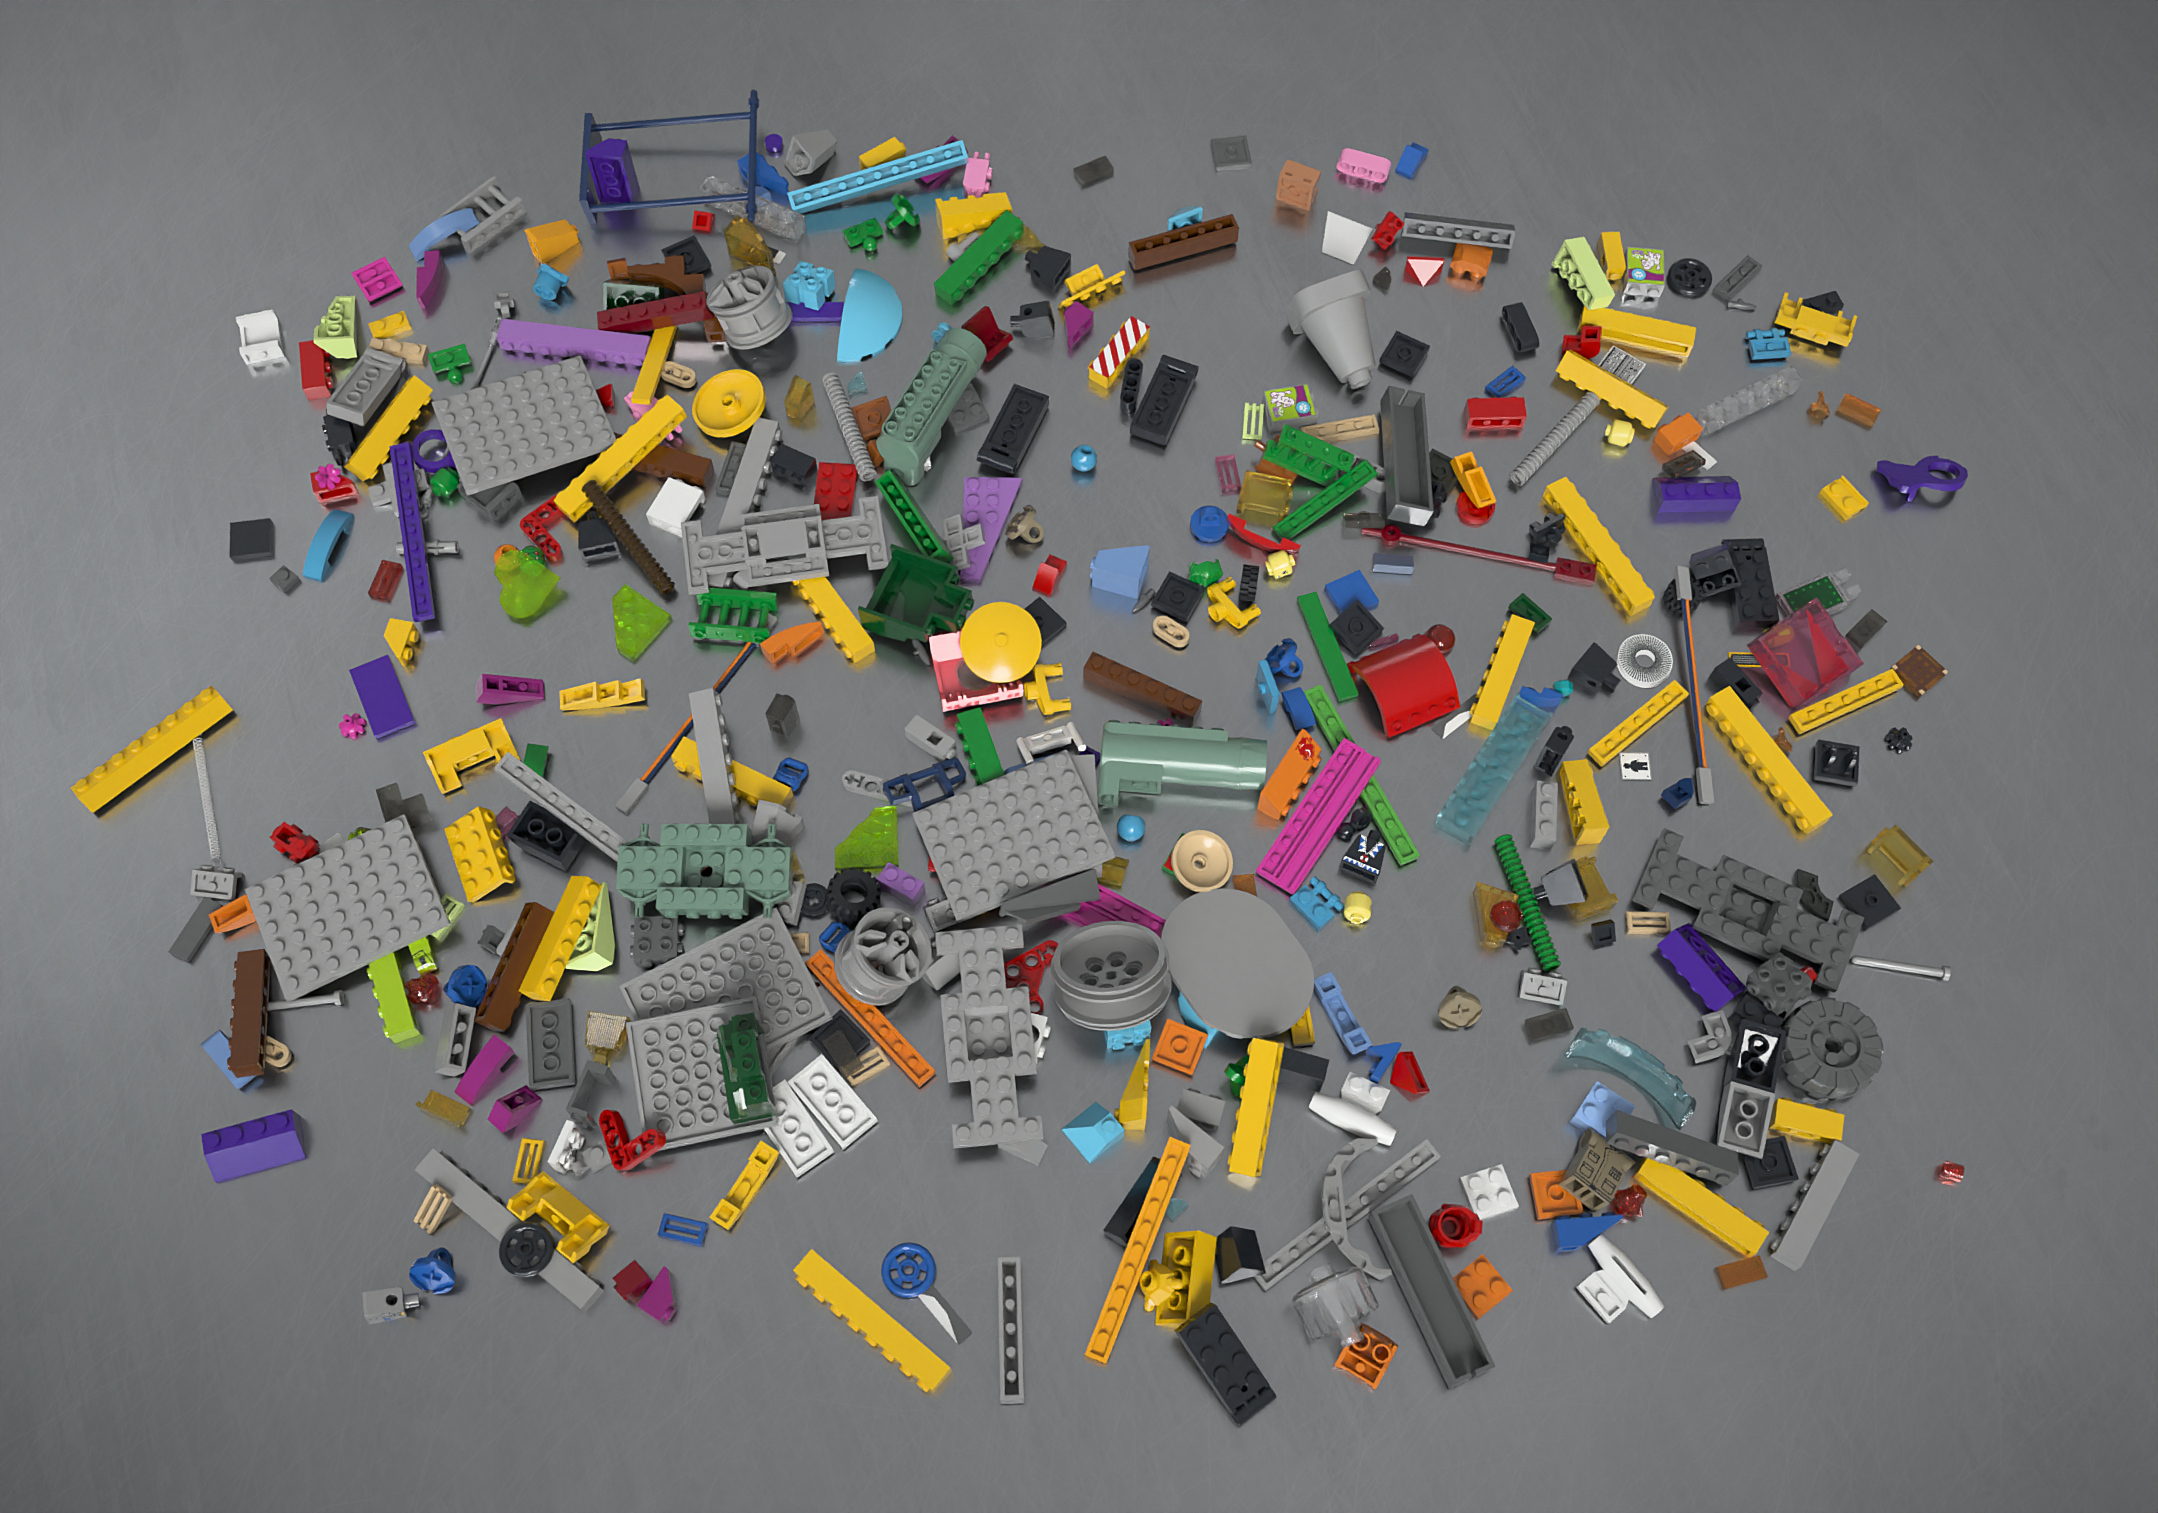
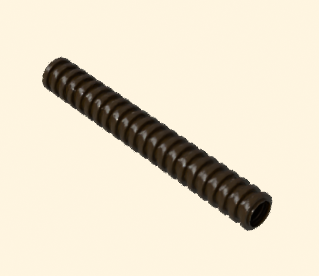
[581,480,675,594]

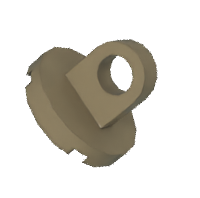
[1005,505,1044,543]
[1438,985,1482,1028]

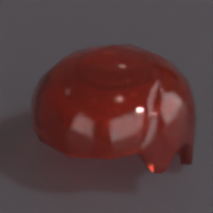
[1424,624,1456,654]
[1490,900,1523,932]

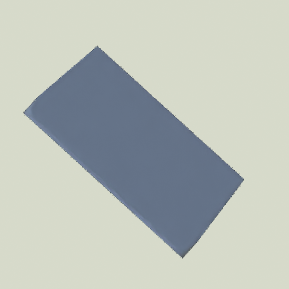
[1373,553,1414,575]

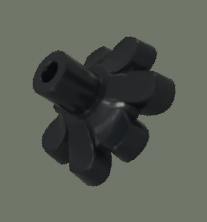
[1885,727,1913,753]

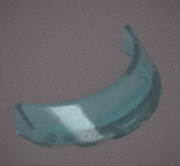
[1564,1027,1696,1130]

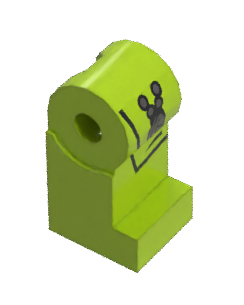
[408,936,438,976]

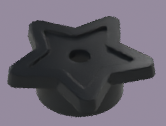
[1504,925,1532,952]

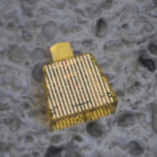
[585,1011,631,1065]

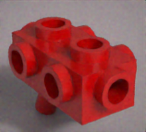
[269,822,321,864]

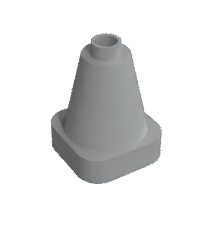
[1285,270,1376,389]

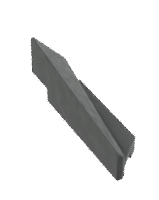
[999,869,1100,925]

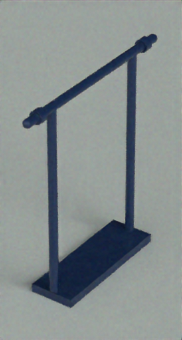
[579,89,759,224]

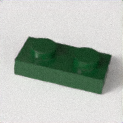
[1508,593,1552,634]

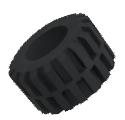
[825,867,881,926]

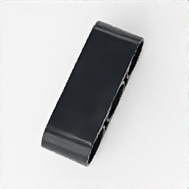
[1502,302,1539,353]
[1120,358,1143,415]

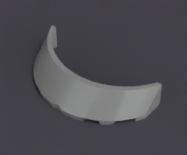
[1321,1138,1392,1280]

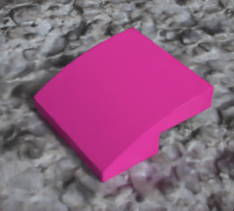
[351,257,403,302]

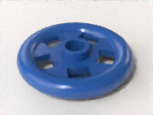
[881,1242,936,1298]

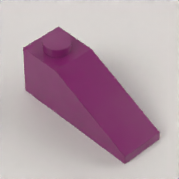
[476,674,544,705]

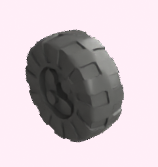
[1780,998,1884,1100]

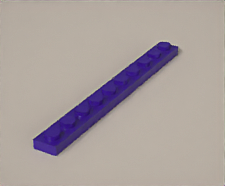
[390,442,435,623]

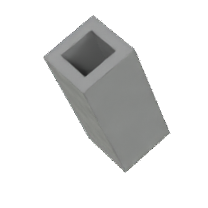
[904,715,957,762]

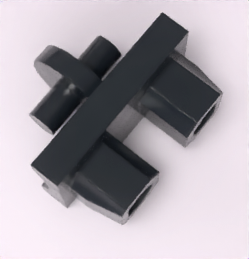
[1529,513,1565,544]

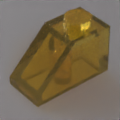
[784,375,815,421]

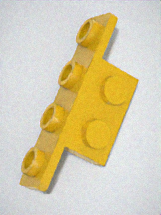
[1057,264,1126,309]

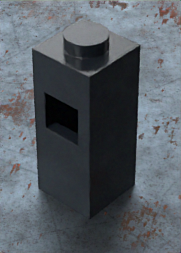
[1709,658,1763,710]

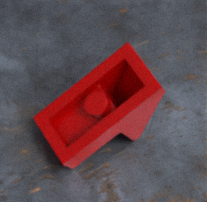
[1032,554,1067,596]

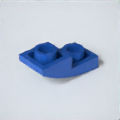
[1516,686,1563,708]
[1281,687,1316,730]

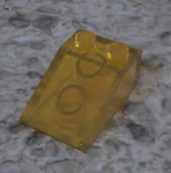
[723,215,776,277]

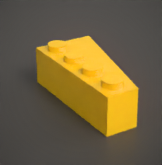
[935,192,1013,239]
[1558,759,1609,846]

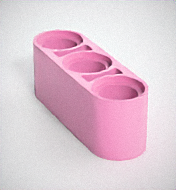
[1336,148,1391,183]

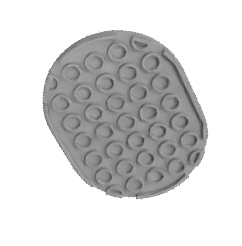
[1161,889,1314,1039]

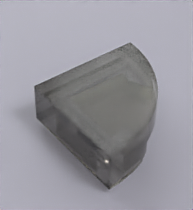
[1373,266,1391,291]

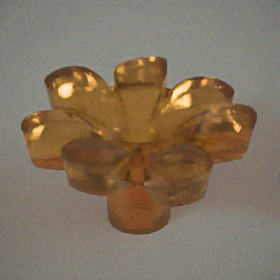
[1810,391,1830,415]
[1773,727,1793,752]

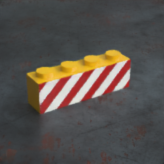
[1088,316,1150,389]

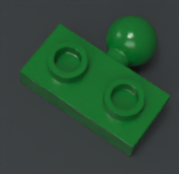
[842,218,883,251]
[427,343,471,384]

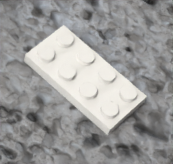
[787,1054,878,1150]
[764,1080,834,1178]

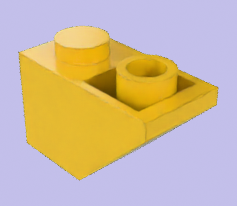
[383,618,419,667]

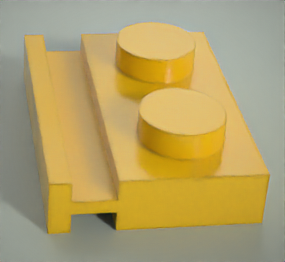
[1820,476,1869,520]

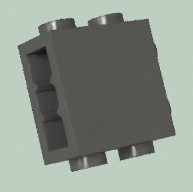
[630,916,684,967]
[1746,953,1812,1016]

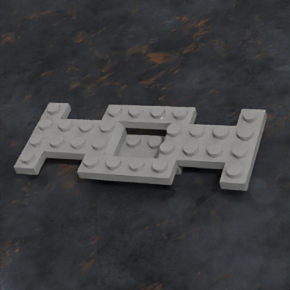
[681,496,888,595]
[935,924,1043,1149]

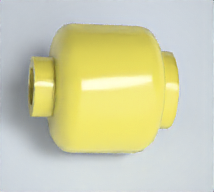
[1604,419,1635,447]
[1265,550,1295,579]
[1344,891,1372,924]

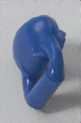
[773,757,808,791]
[819,921,851,953]

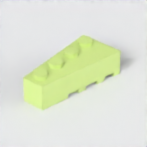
[1552,237,1615,310]

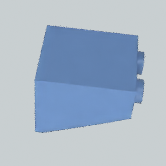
[1090,545,1150,599]

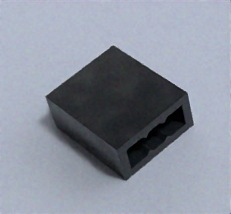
[1278,1047,1329,1092]

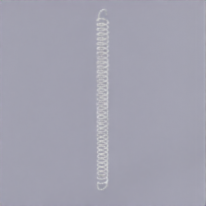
[193,733,222,868]

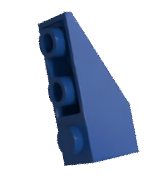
[737,152,789,196]
[1551,1212,1623,1252]

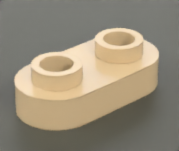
[661,361,697,388]
[1153,616,1190,647]
[265,1035,292,1067]

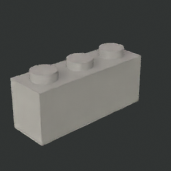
[1530,781,1558,850]
[433,1003,476,1077]

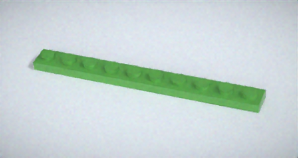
[1304,684,1420,866]

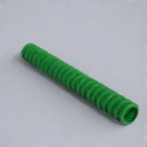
[1494,834,1561,971]

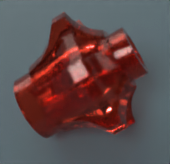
[405,972,439,1005]
[1614,1184,1648,1218]

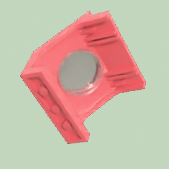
[929,628,1024,712]

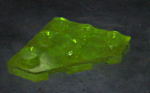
[612,584,672,661]
[835,806,899,871]

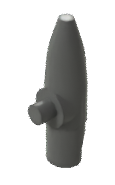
[1727,298,1756,310]
[1132,589,1156,613]
[912,639,930,665]

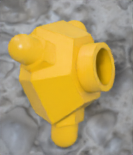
[1139,1259,1183,1312]

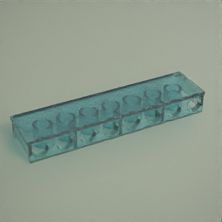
[1433,693,1553,846]

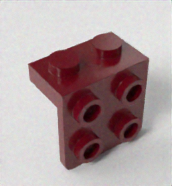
[961,306,1013,362]

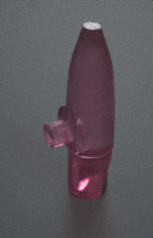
[1369,633,1399,647]

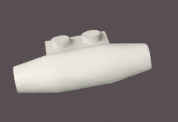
[1309,1072,1397,1146]
[1576,1234,1665,1324]

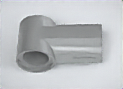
[946,232,980,262]

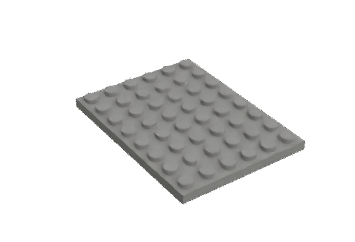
[431,356,616,496]
[912,750,1115,923]
[245,814,451,1002]
[619,908,832,1053]

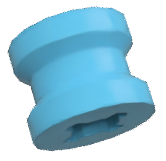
[931,322,952,344]

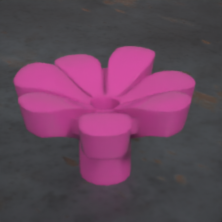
[315,464,341,489]
[339,713,367,739]

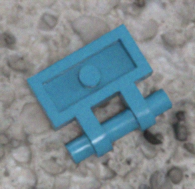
[1745,328,1791,360]
[1289,876,1344,931]

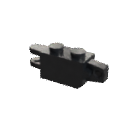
[322,407,358,466]

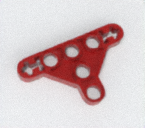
[1004,940,1059,1015]

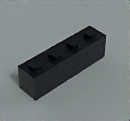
[1103,1156,1182,1247]

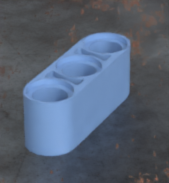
[201,1029,257,1089]

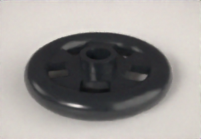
[1668,258,1712,296]
[499,1222,554,1277]

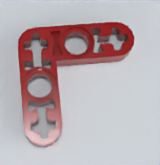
[520,494,564,561]
[599,1110,666,1170]

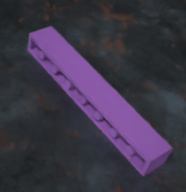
[496,319,651,366]

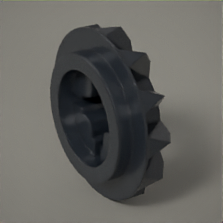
[801,883,827,917]

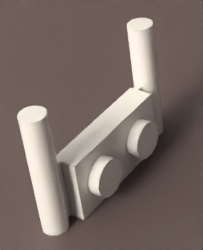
[1016,722,1086,766]

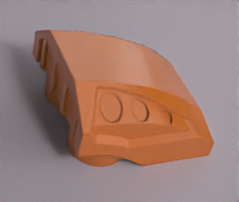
[1450,243,1493,278]
[1334,1321,1398,1390]

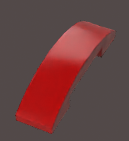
[1227,513,1301,554]

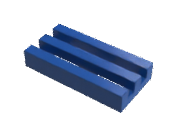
[1485,365,1526,398]
[657,1213,709,1246]

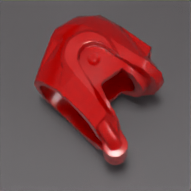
[1429,1204,1483,1248]

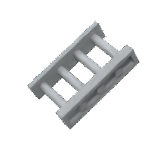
[437,176,526,254]

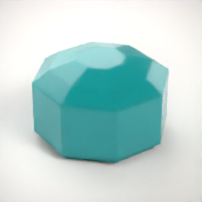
[1552,680,1573,697]

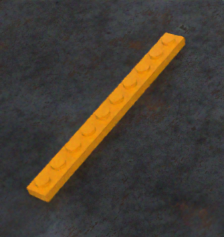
[1085,1137,1191,1364]

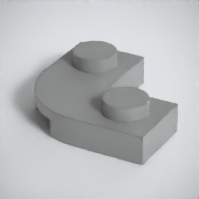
[1688,1010,1732,1063]

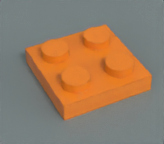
[1152,1018,1208,1076]
[1529,1170,1583,1220]
[1453,1254,1513,1320]

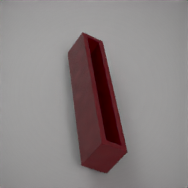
[597,291,714,334]

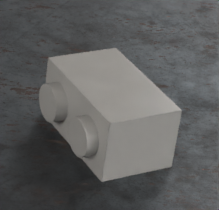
[1177,1088,1226,1132]

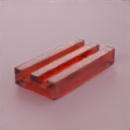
[368,560,403,601]

